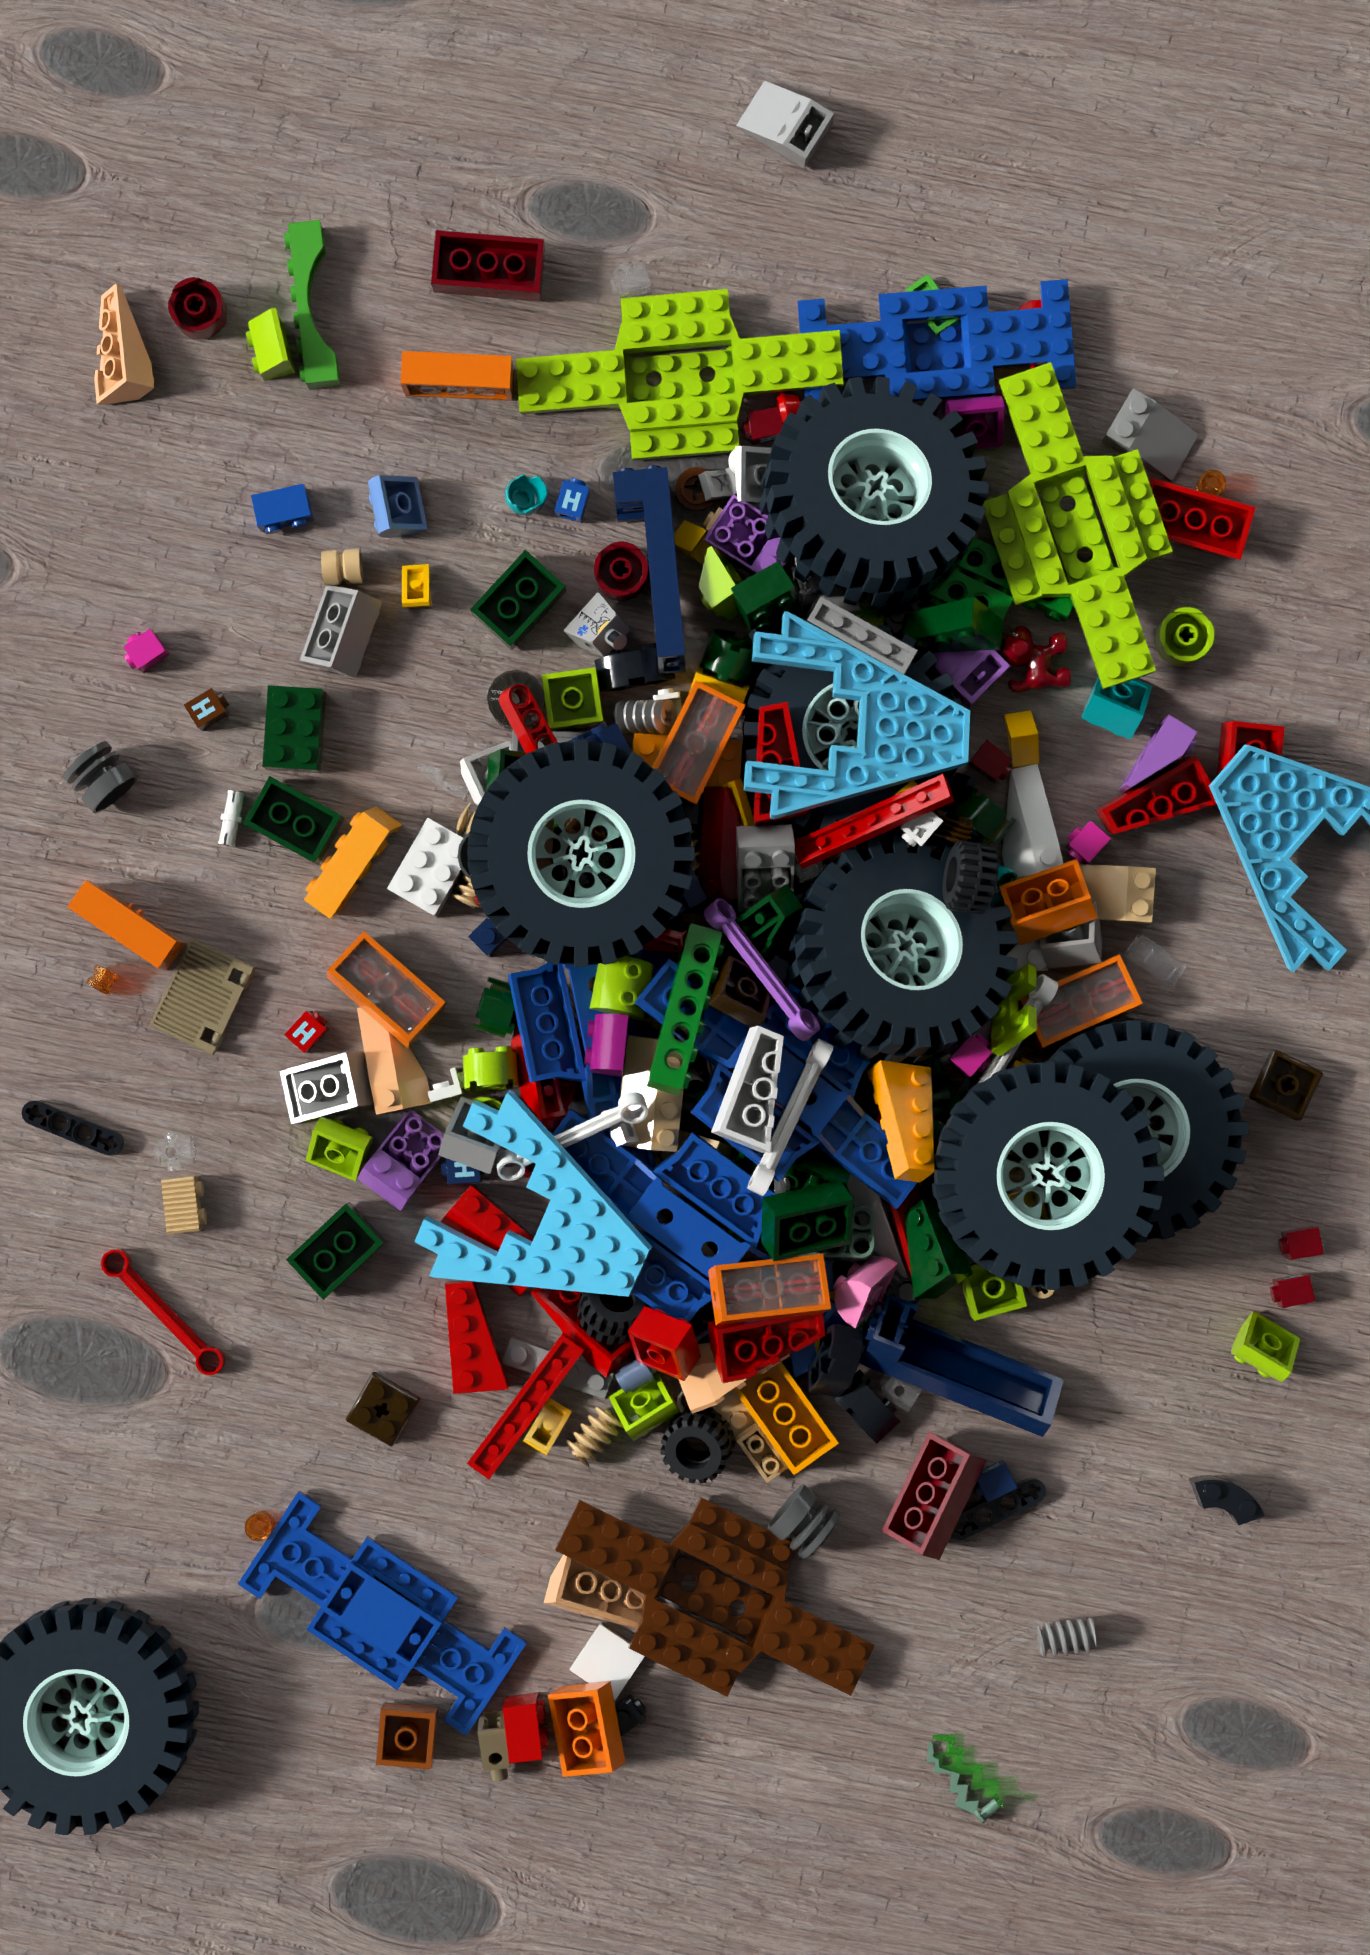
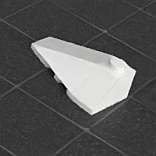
[1001,764,1063,880]

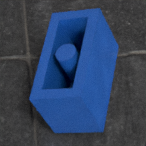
[251,484,314,534]

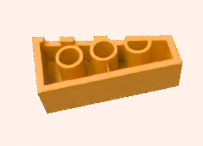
[304,806,402,919]
[867,1060,935,1182]

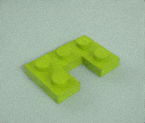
[991,963,1037,1056]

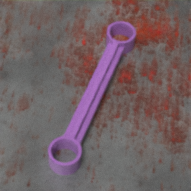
[704,898,820,1041]

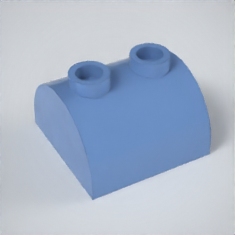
[368,475,428,538]

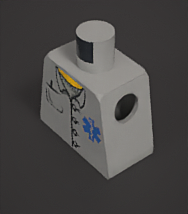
[563,592,629,657]

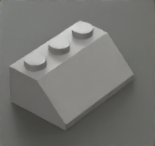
[300,586,382,678]

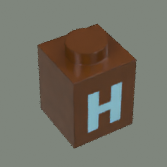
[184,688,229,731]

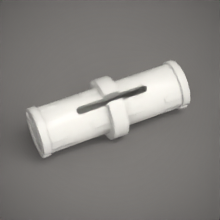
[218,790,245,847]

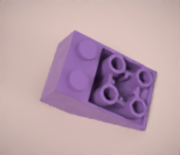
[704,494,791,576]
[923,650,1010,708]
[357,1109,444,1211]

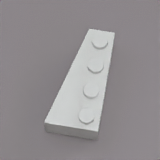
[711,1026,784,1153]

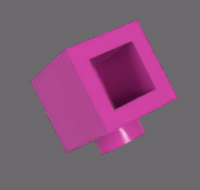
[123,629,170,672]
[1065,820,1111,865]
[948,1034,992,1077]

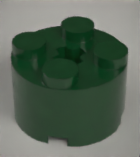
[699,629,759,685]
[954,788,1017,846]
[473,977,516,1038]

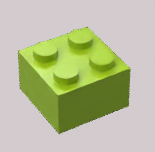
[542,667,604,732]

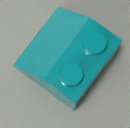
[1081,677,1153,740]

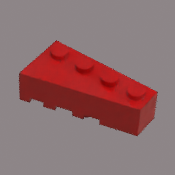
[753,702,809,826]
[1095,755,1217,834]
[445,1280,510,1394]

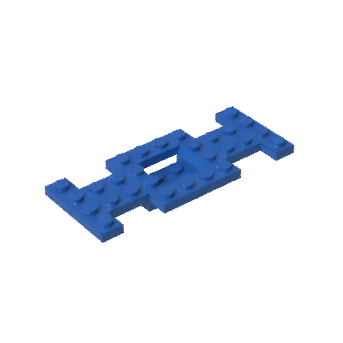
[797,279,1076,402]
[238,1490,527,1735]

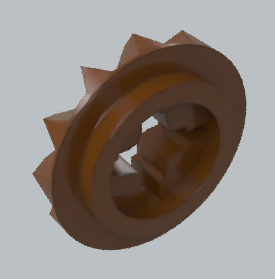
[675,467,715,511]

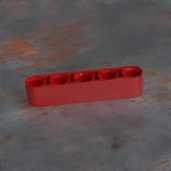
[499,684,557,754]

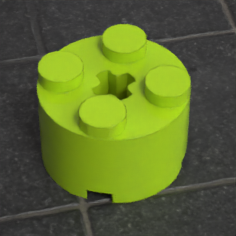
[1155,607,1214,666]
[463,1046,519,1091]

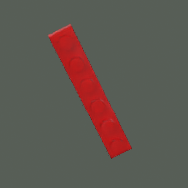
[794,774,954,869]
[467,1332,585,1480]

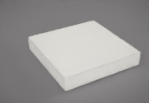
[570,1623,645,1701]

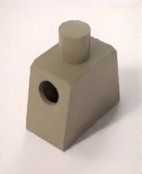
[477,1709,511,1781]

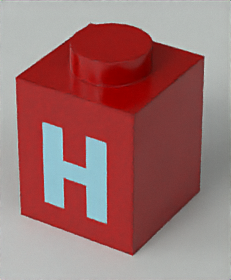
[284,1010,329,1053]

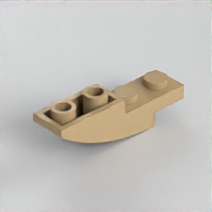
[712,1389,788,1483]

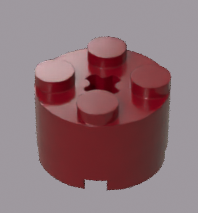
[168,277,227,339]
[594,541,649,601]

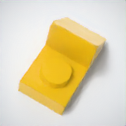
[674,520,711,566]
[402,564,432,608]
[523,1398,572,1455]

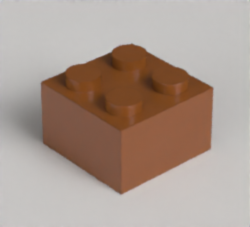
[376,1702,438,1769]

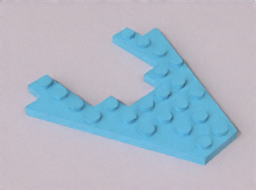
[744,611,970,819]
[1209,744,1370,972]
[414,1090,652,1297]

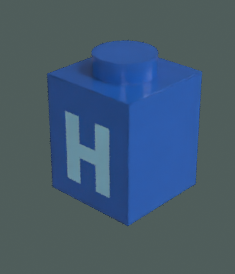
[554,478,590,523]

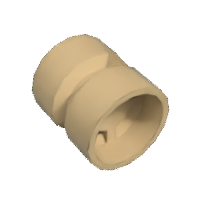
[321,548,364,586]

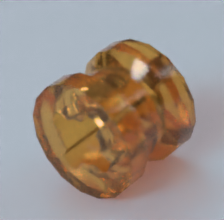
[1196,470,1226,497]
[85,964,120,996]
[244,1511,275,1541]

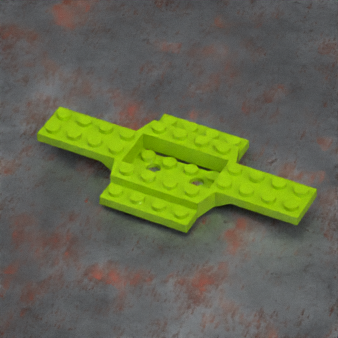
[516,289,844,461]
[982,362,1173,690]

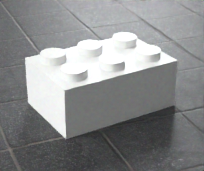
[387,818,463,917]

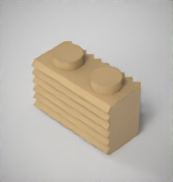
[161,1176,207,1235]

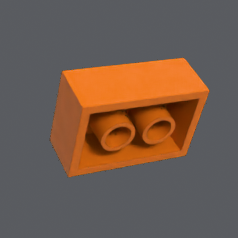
[999,859,1098,945]
[548,1681,626,1777]

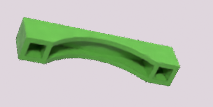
[284,220,341,390]

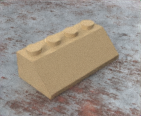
[620,1035,684,1152]

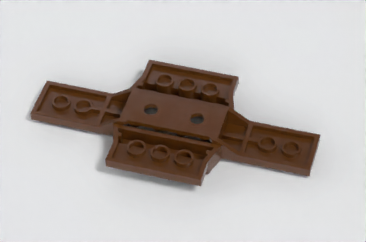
[555,1497,875,1697]

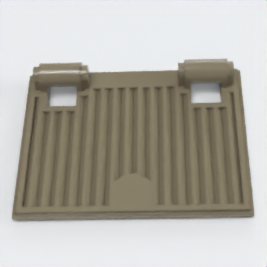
[149,937,255,1056]

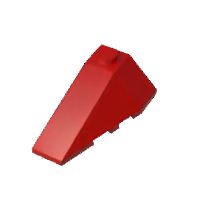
[531,1288,634,1378]
[707,1313,825,1383]

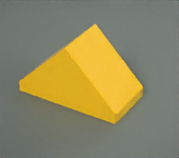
[1004,710,1039,768]

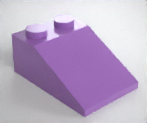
[1119,715,1197,793]

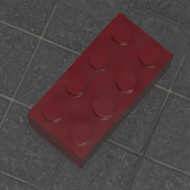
[431,230,545,301]
[882,1432,987,1560]

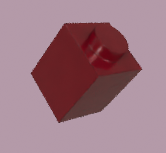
[742,407,783,445]
[968,739,1012,783]
[1279,1226,1324,1260]
[1270,1273,1315,1308]

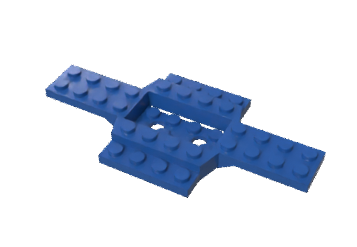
[508,850,681,1168]
[634,959,917,1209]
[552,1108,836,1349]

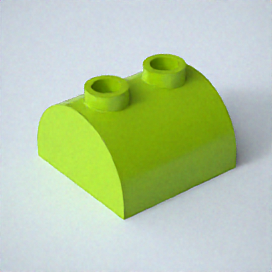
[590,956,654,1021]
[305,1116,373,1182]
[1231,1311,1300,1382]
[609,1372,681,1441]

